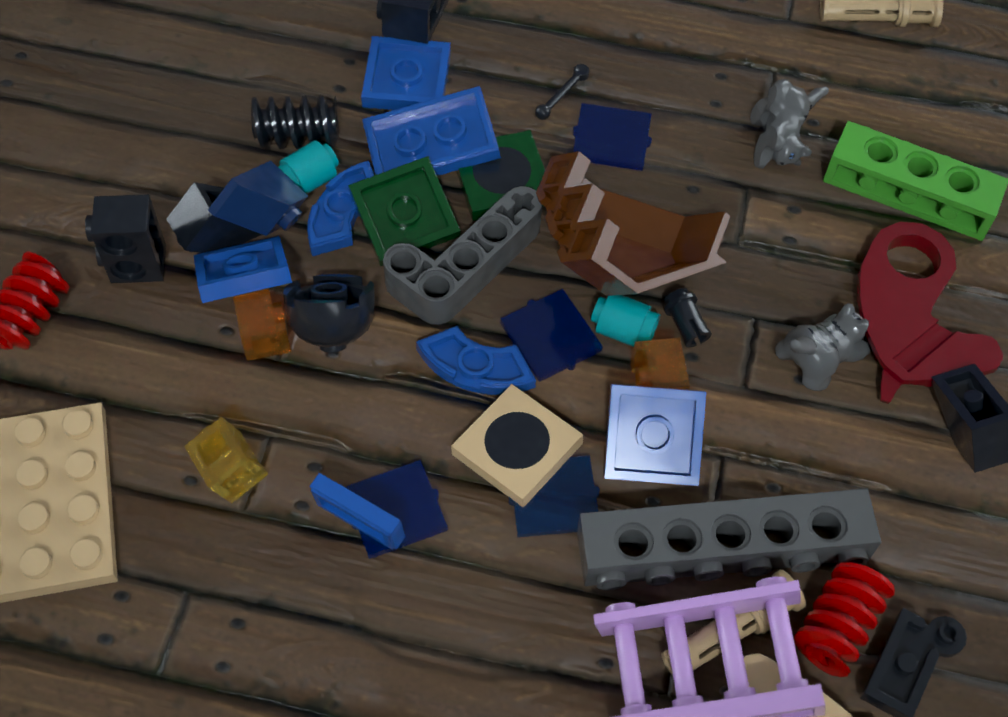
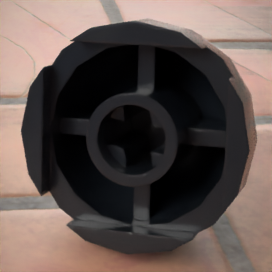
[283,274,375,352]

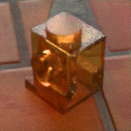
[233,288,291,361]
[630,337,690,390]

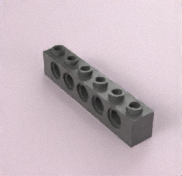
[577,488,881,590]

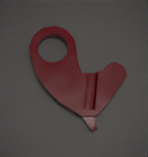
[857,222,1003,404]

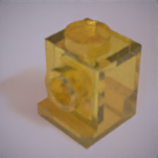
[184,417,268,504]

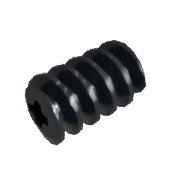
[251,95,338,150]

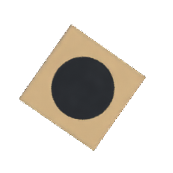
[451,384,583,508]

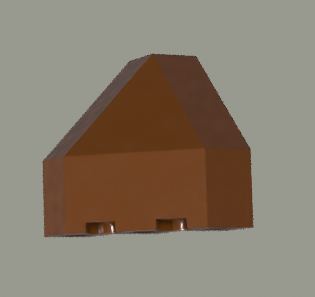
[536,151,730,296]

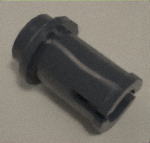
[664,288,712,348]

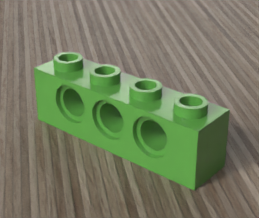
[823,121,1008,241]

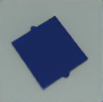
[573,103,652,171]
[500,289,603,382]
[508,455,600,538]
[345,460,448,559]

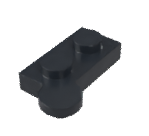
[860,608,967,717]

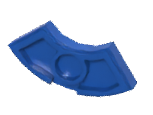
[307,160,374,256]
[416,326,536,395]

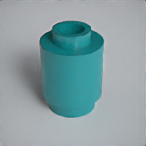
[278,140,339,194]
[591,295,661,348]

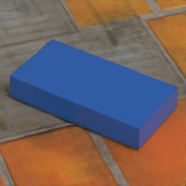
[310,473,406,550]

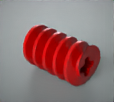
[0,251,70,350]
[794,562,895,677]

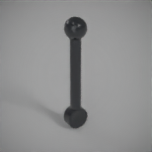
[535,64,589,120]

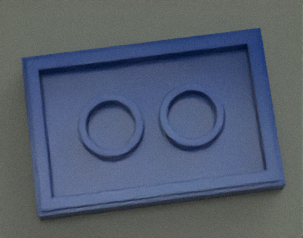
[362,86,501,176]

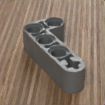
[383,186,542,325]

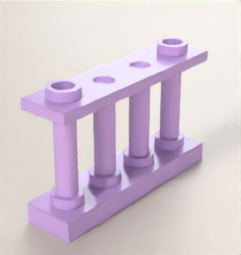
[593,576,825,717]

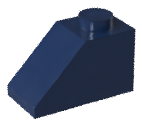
[208,161,308,236]

